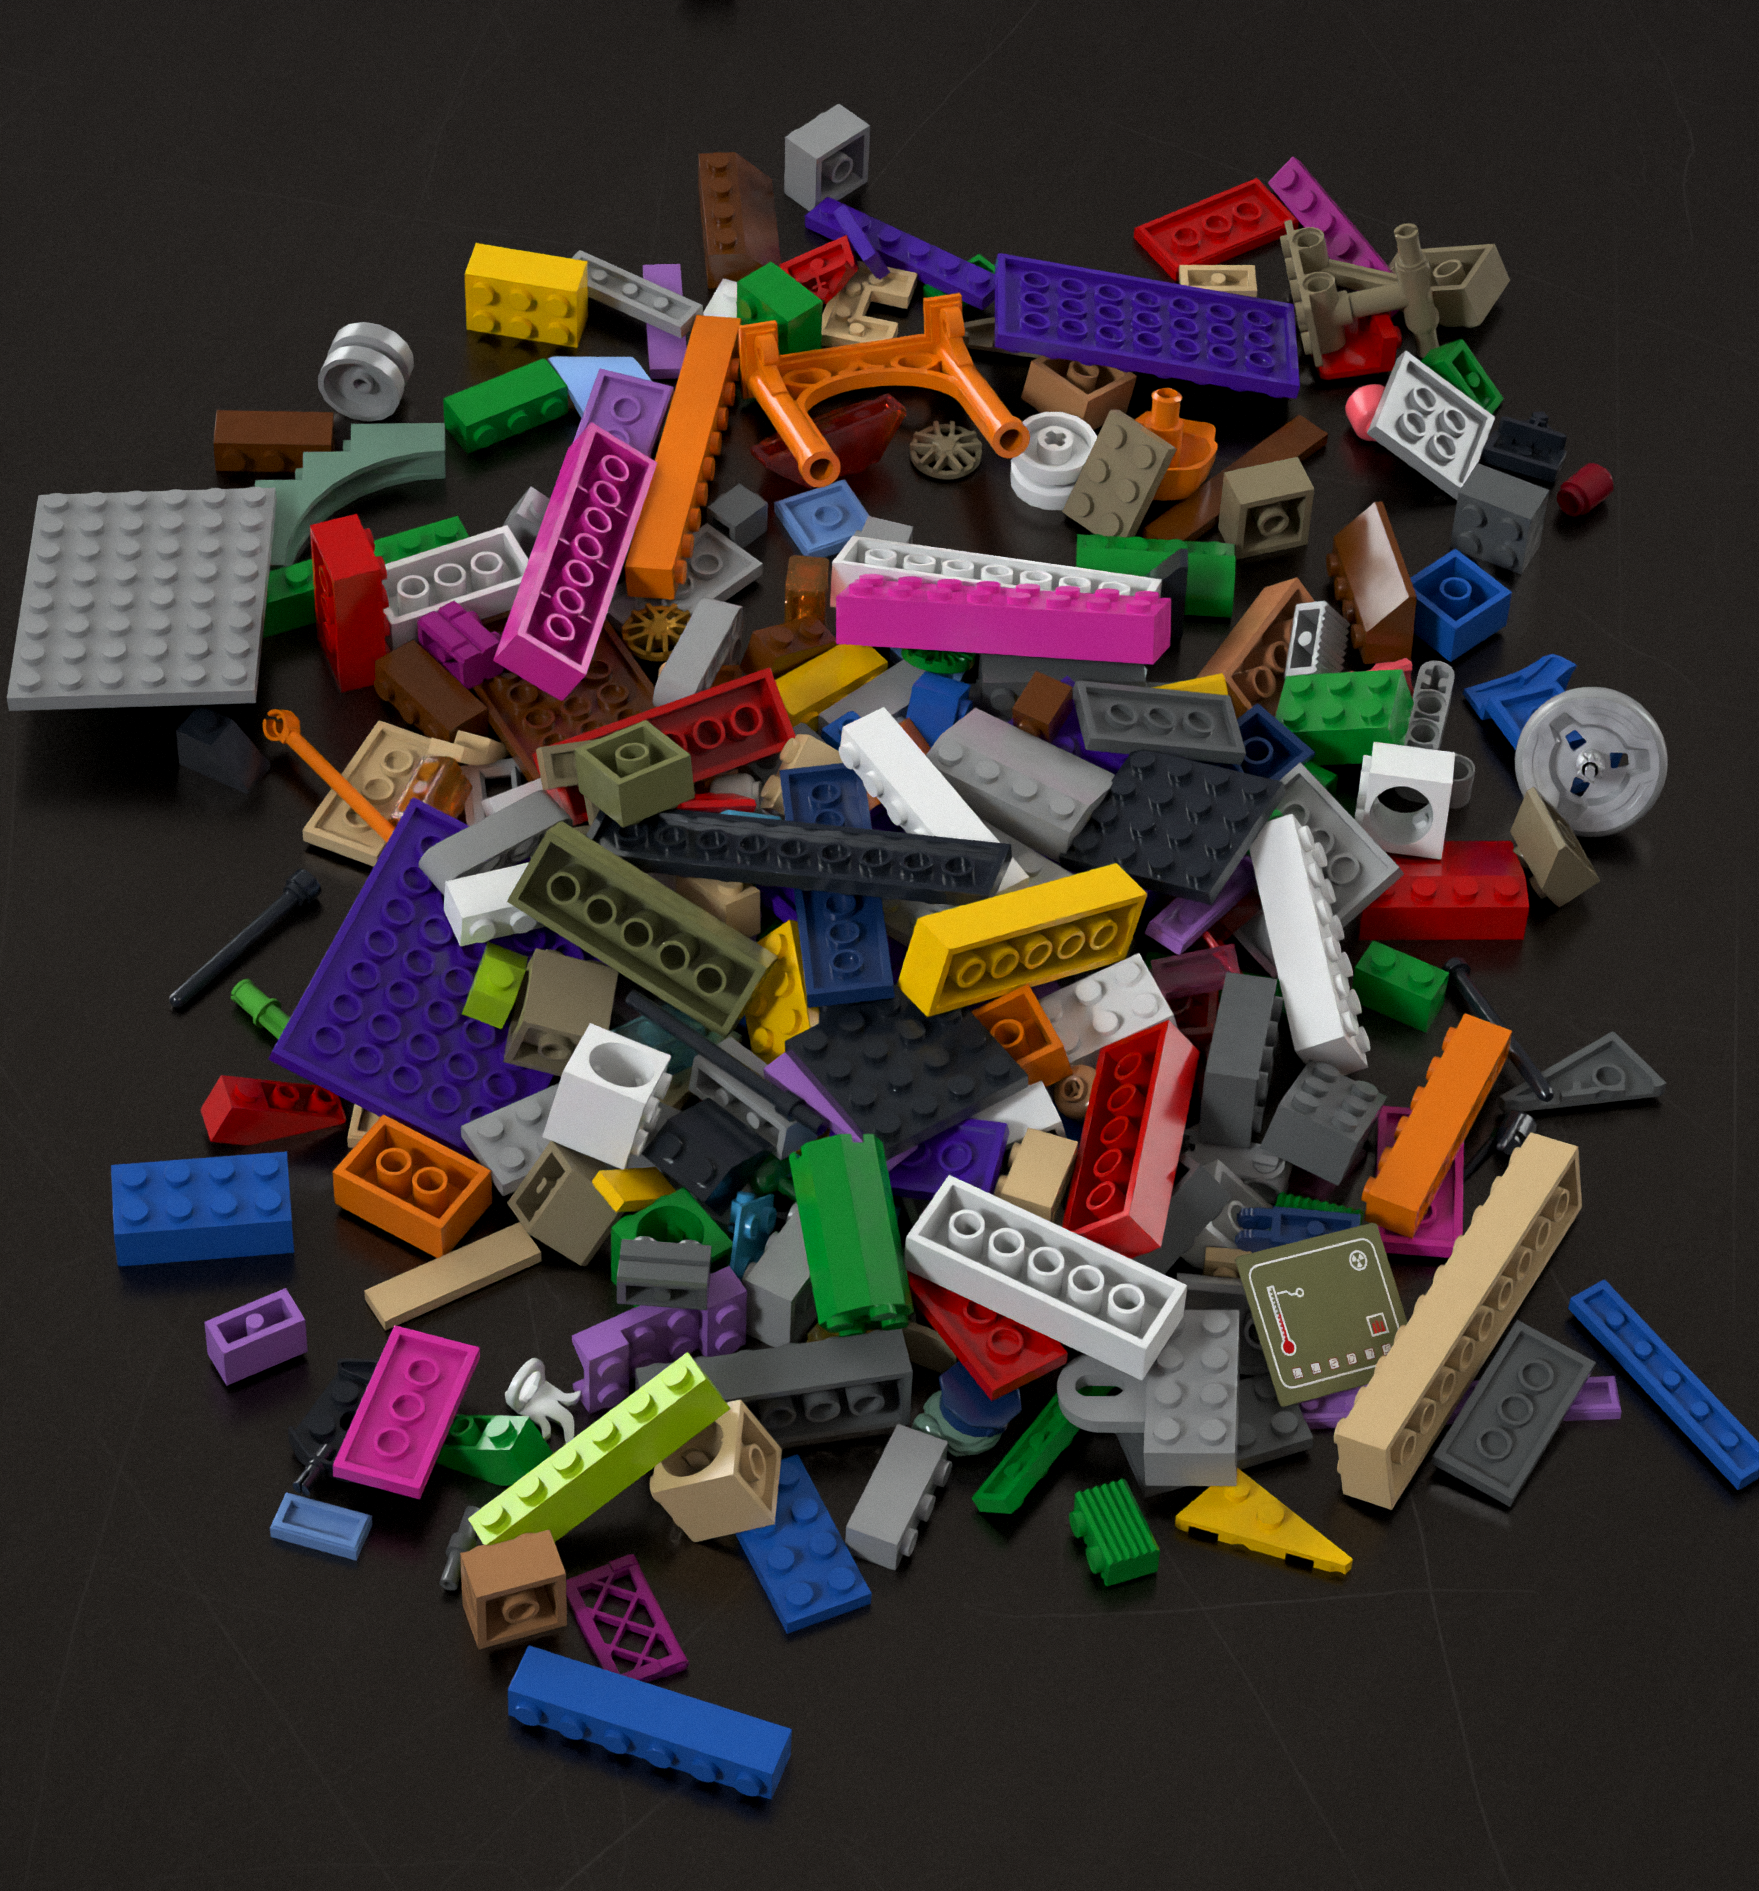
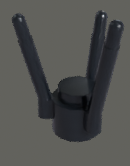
[1463,1111,1537,1181]

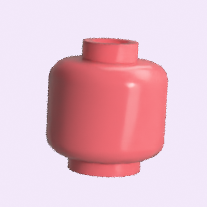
[1345,384,1385,441]

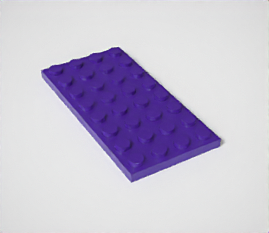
[995,253,1300,399]

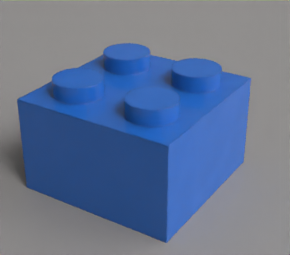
[1410,548,1512,662]

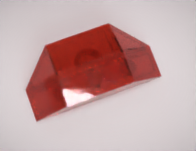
[750,394,906,489]

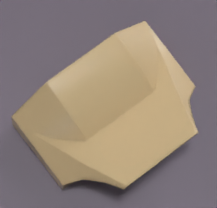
[1179,265,1257,298]

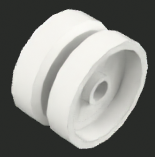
[1010,412,1097,510]

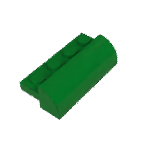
[1076,534,1236,618]

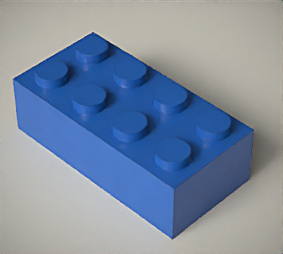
[111,1152,294,1267]

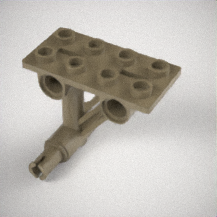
[1280,220,1440,367]

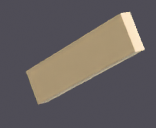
[364,1222,541,1331]

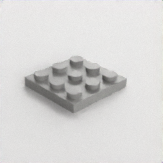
[1367,351,1495,500]

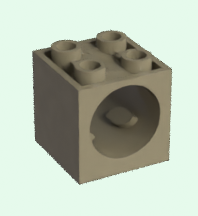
[503,948,618,1076]

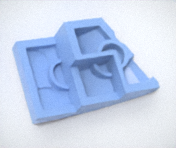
[548,357,669,420]

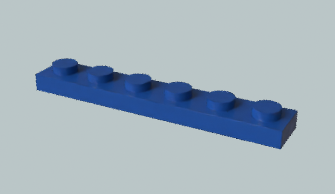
[1568,1279,1759,1490]

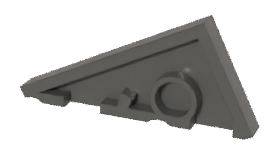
[1498,1031,1667,1114]

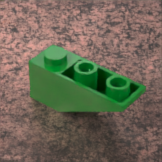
[435,1414,553,1486]

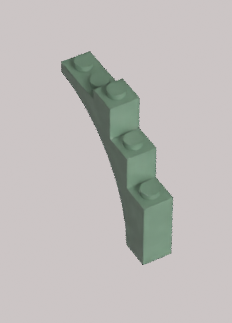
[255,423,446,572]

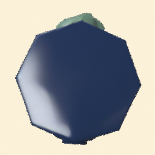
[912,1361,1022,1457]

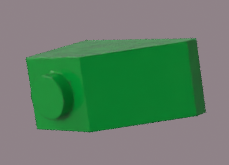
[1421,339,1504,414]

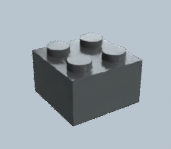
[1450,463,1549,575]

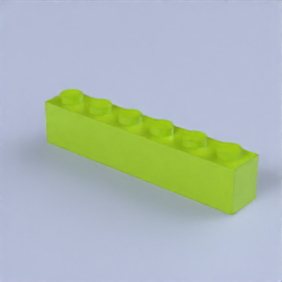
[468,1352,731,1545]

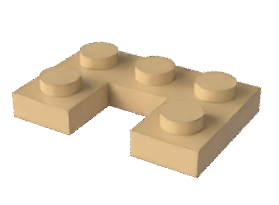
[821,261,918,347]

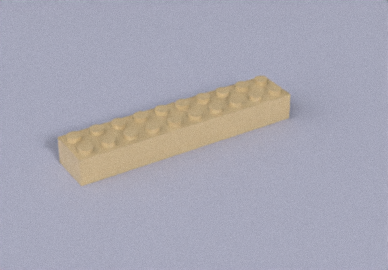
[1334,1132,1582,1510]

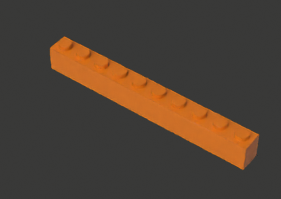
[625,315,742,600]

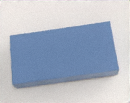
[270,1492,373,1561]

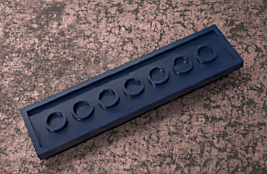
[779,763,895,1008]

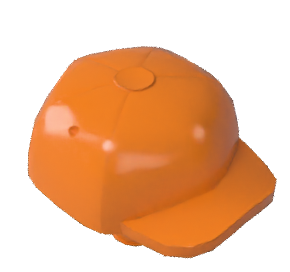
[1135,388,1218,501]

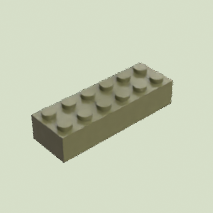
[507,821,778,1038]

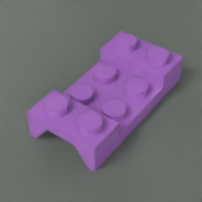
[572,1266,747,1414]

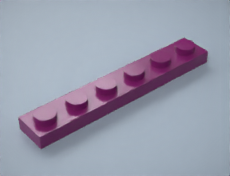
[1268,156,1400,318]

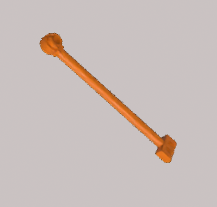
[263,709,395,843]

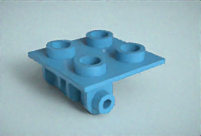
[728,1191,777,1282]

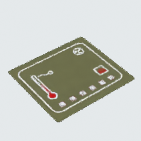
[1235,1223,1408,1407]

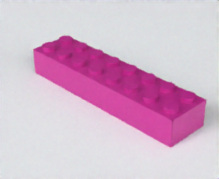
[493,422,657,701]
[836,574,1171,664]

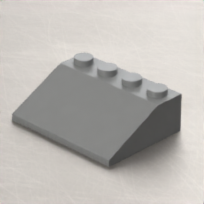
[926,708,1115,863]

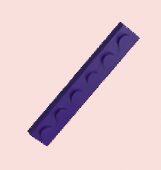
[805,197,995,310]

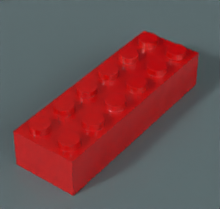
[532,667,796,828]
[1062,1020,1200,1259]

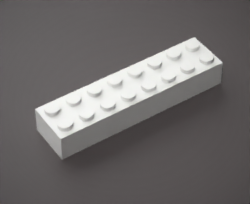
[830,536,1162,608]

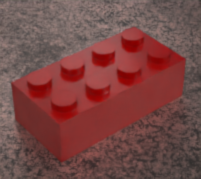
[310,514,390,693]

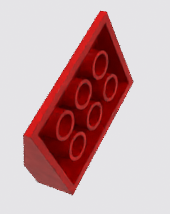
[1356,841,1529,940]

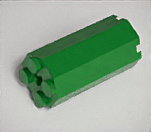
[788,1134,914,1337]

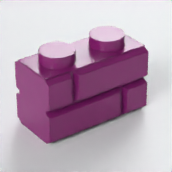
[417,601,505,690]

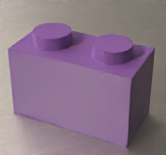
[204,1288,308,1386]

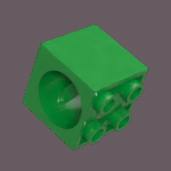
[611,1187,733,1307]

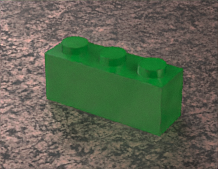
[443,358,568,454]

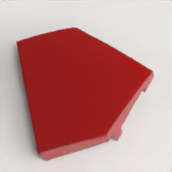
[779,235,859,304]

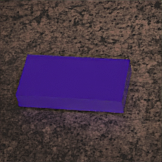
[834,204,891,280]

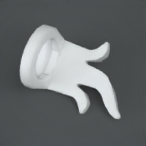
[505,1358,581,1444]

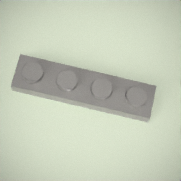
[571,250,704,339]

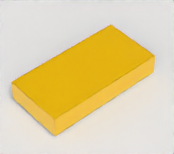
[592,1167,676,1212]

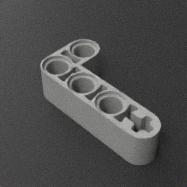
[653,597,743,707]
[1395,661,1475,809]
[419,790,573,895]

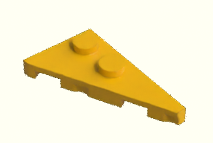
[1175,1468,1353,1575]

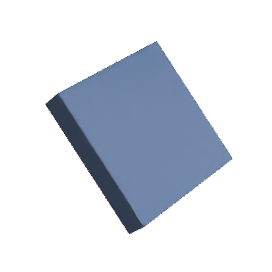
[774,479,870,563]

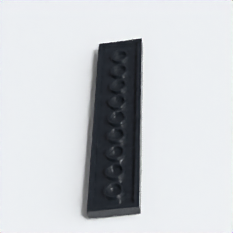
[586,809,1012,906]

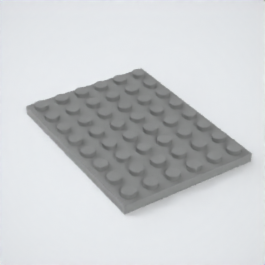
[7,487,277,711]

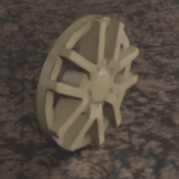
[910,421,982,479]

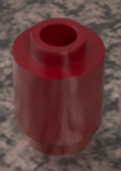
[1557,463,1614,517]

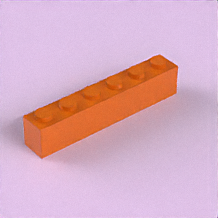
[1361,1013,1512,1239]

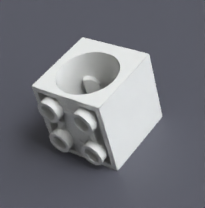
[1355,742,1455,859]
[542,1023,673,1170]

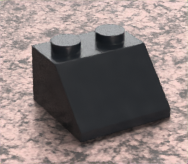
[641,1097,775,1217]

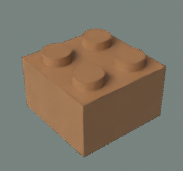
[1021,356,1137,430]
[460,1529,567,1650]

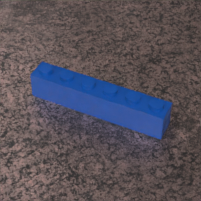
[508,1645,792,1800]

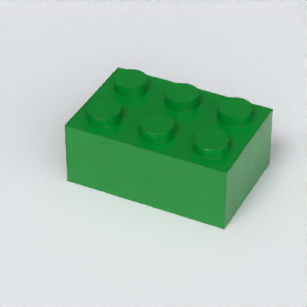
[1275,669,1414,766]

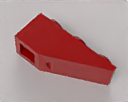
[200,1075,346,1146]

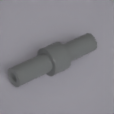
[440,1506,480,1590]

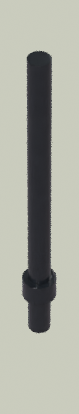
[625,990,829,1136]

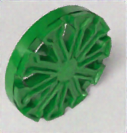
[901,648,977,674]

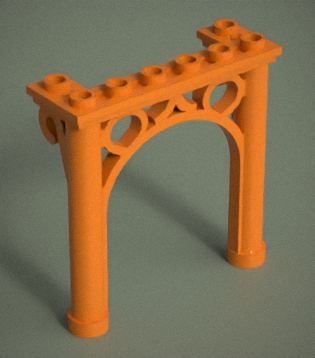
[738,293,1030,488]

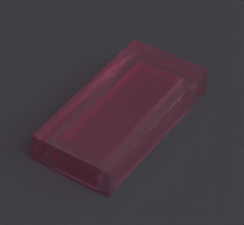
[1151,944,1240,1001]

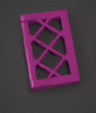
[566,1554,689,1683]

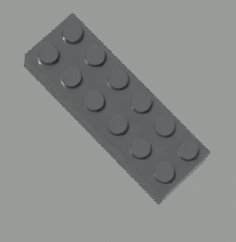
[635,1328,913,1444]

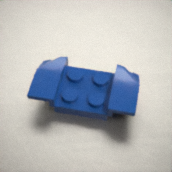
[1462,654,1623,794]

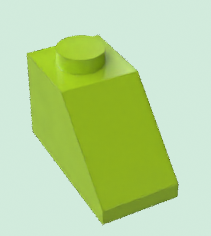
[462,942,528,1029]

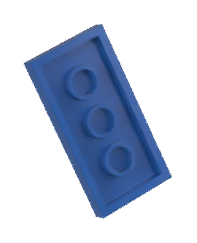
[735,1454,872,1634]

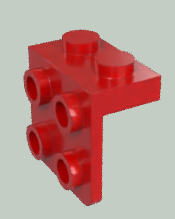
[1302,311,1402,380]

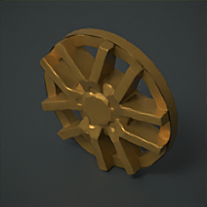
[622,603,691,661]

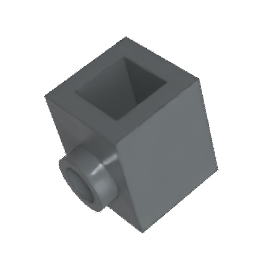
[707,483,768,549]

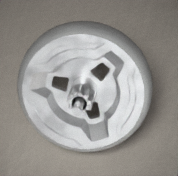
[1515,687,1668,838]

